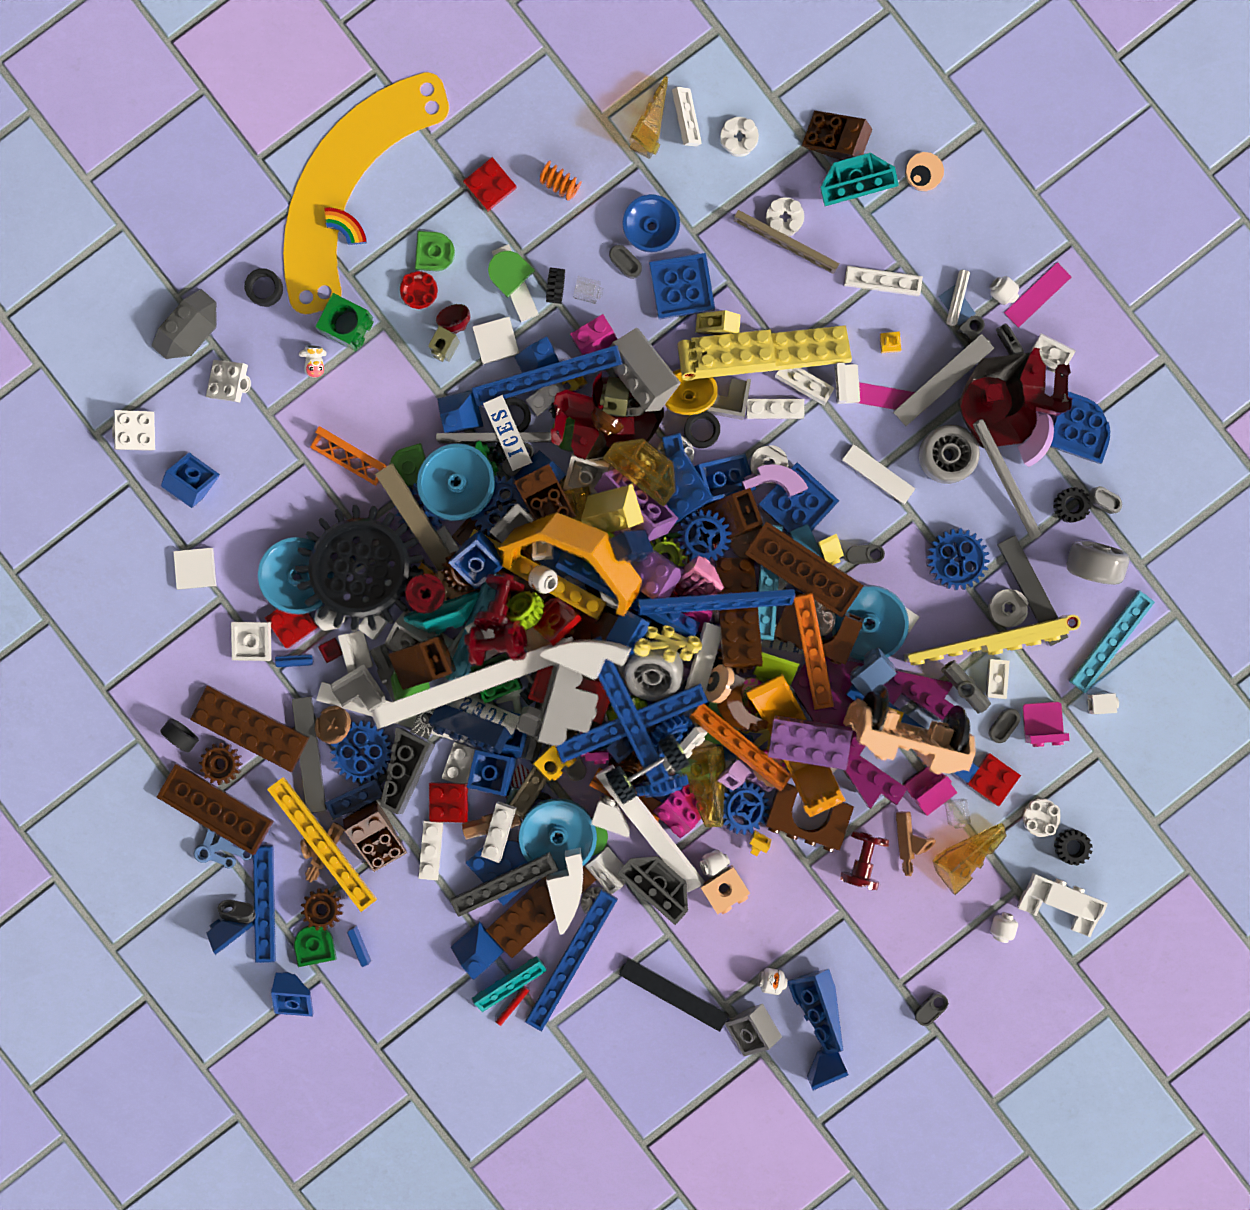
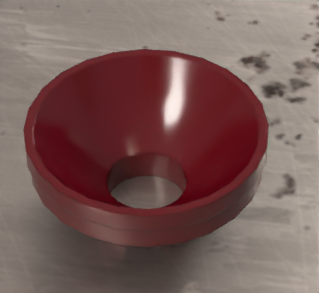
[436,304,471,334]

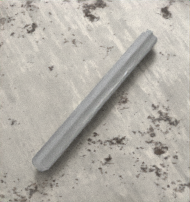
[973,419,1041,539]

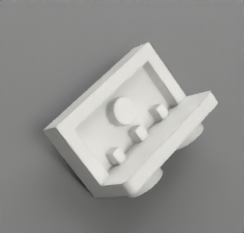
[1030,333,1076,373]

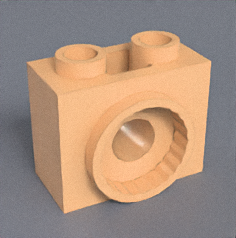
[700,865,750,914]

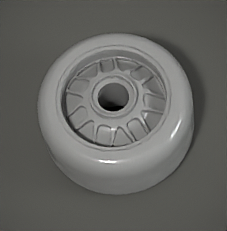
[919,425,980,484]
[1066,541,1130,585]
[623,641,683,702]

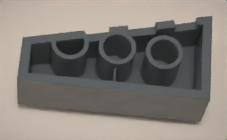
[380,727,435,814]

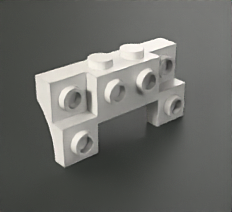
[1017,873,1108,937]

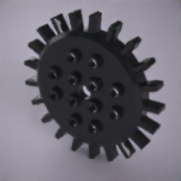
[295,505,424,632]

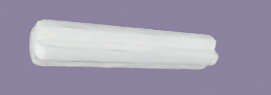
[946,270,970,326]

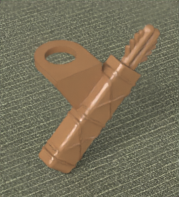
[896,811,936,876]
[300,822,344,883]

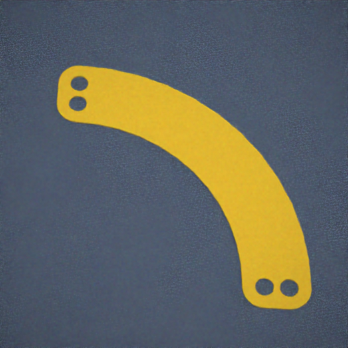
[283,72,449,314]

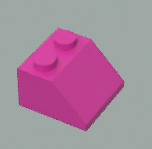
[570,314,617,355]

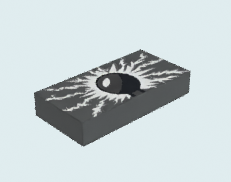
[410,708,435,740]

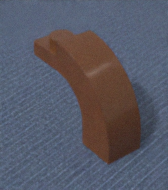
[717,674,768,732]

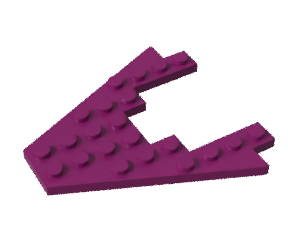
[790,657,954,809]

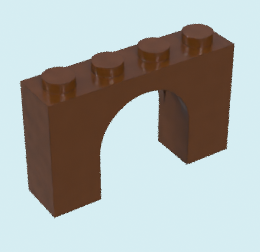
[774,590,864,665]
[765,783,854,852]

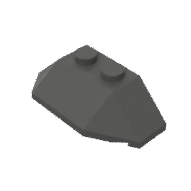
[151,289,217,359]
[617,856,688,925]

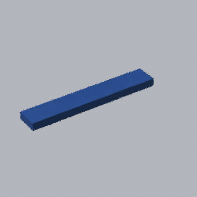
[253,846,276,963]

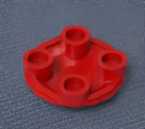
[400,271,438,309]

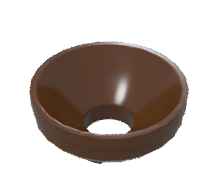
[591,407,624,436]

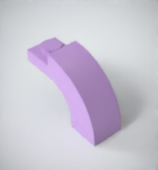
[1017,411,1054,467]
[742,464,808,497]
[718,759,775,792]

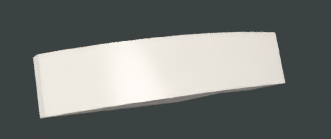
[540,639,631,680]
[547,848,583,935]

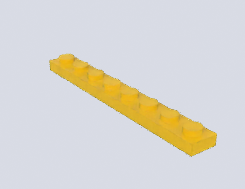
[469,529,607,620]
[267,777,377,912]

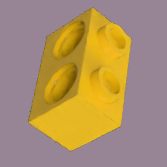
[533,745,577,781]

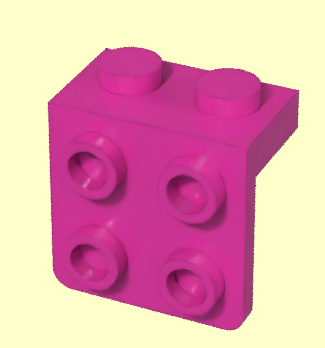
[1022,702,1070,747]
[580,728,611,764]
[653,784,707,838]

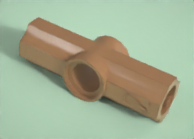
[462,813,522,840]

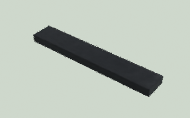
[619,957,729,1032]

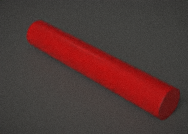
[495,986,530,1026]

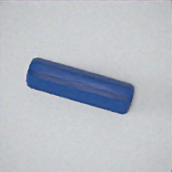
[275,654,313,667]

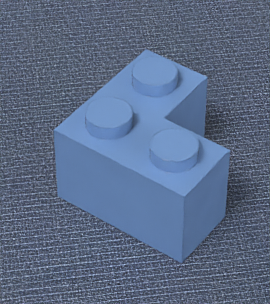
[850,647,896,697]

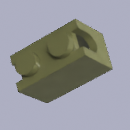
[428,326,460,362]
[600,376,630,416]

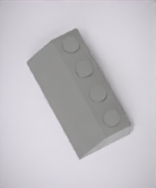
[610,328,681,411]

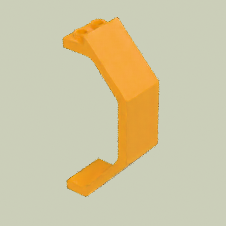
[498,513,642,616]
[747,674,845,817]

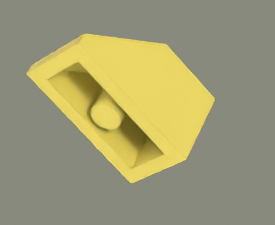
[695,310,740,335]
[817,534,844,565]

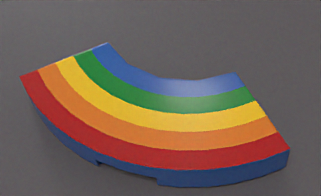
[324,208,367,245]

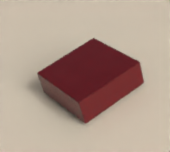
[318,637,343,663]

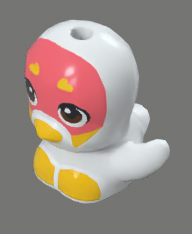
[299,346,326,377]

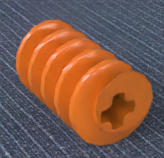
[540,160,582,201]

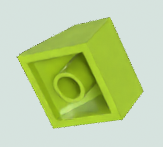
[752,652,799,685]

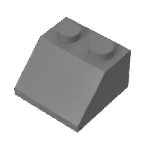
[725,1004,782,1056]

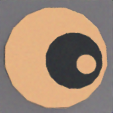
[905,152,944,191]
[705,664,734,703]

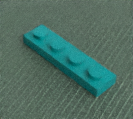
[472,956,547,1012]

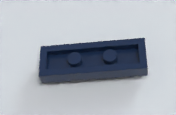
[325,779,383,820]

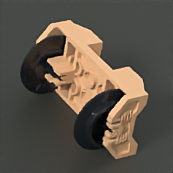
[843,685,976,774]

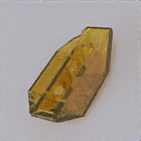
[603,439,676,507]

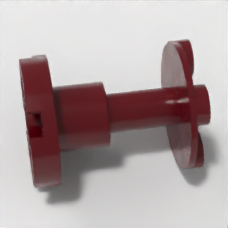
[406,574,448,614]
[474,574,525,634]
[464,621,528,666]
[840,831,889,890]

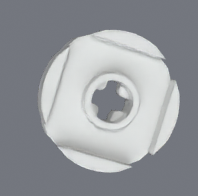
[720,117,759,157]
[766,198,804,237]
[750,445,788,484]
[988,589,1028,627]

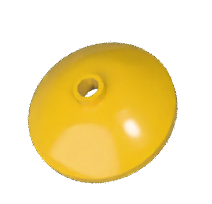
[665,369,718,415]

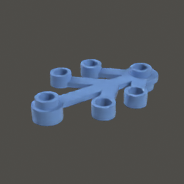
[194,828,253,869]

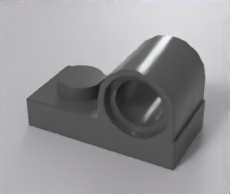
[956,315,991,344]

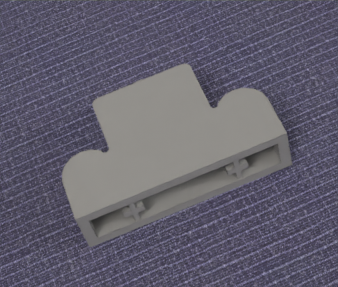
[533,663,598,746]

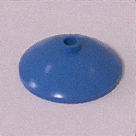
[623,194,680,252]

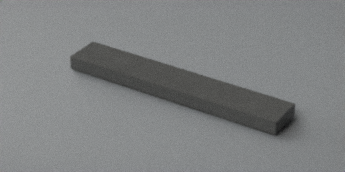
[997,536,1068,646]
[292,696,327,813]
[449,852,559,917]

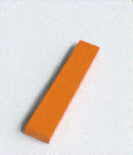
[794,592,834,710]
[689,704,793,791]

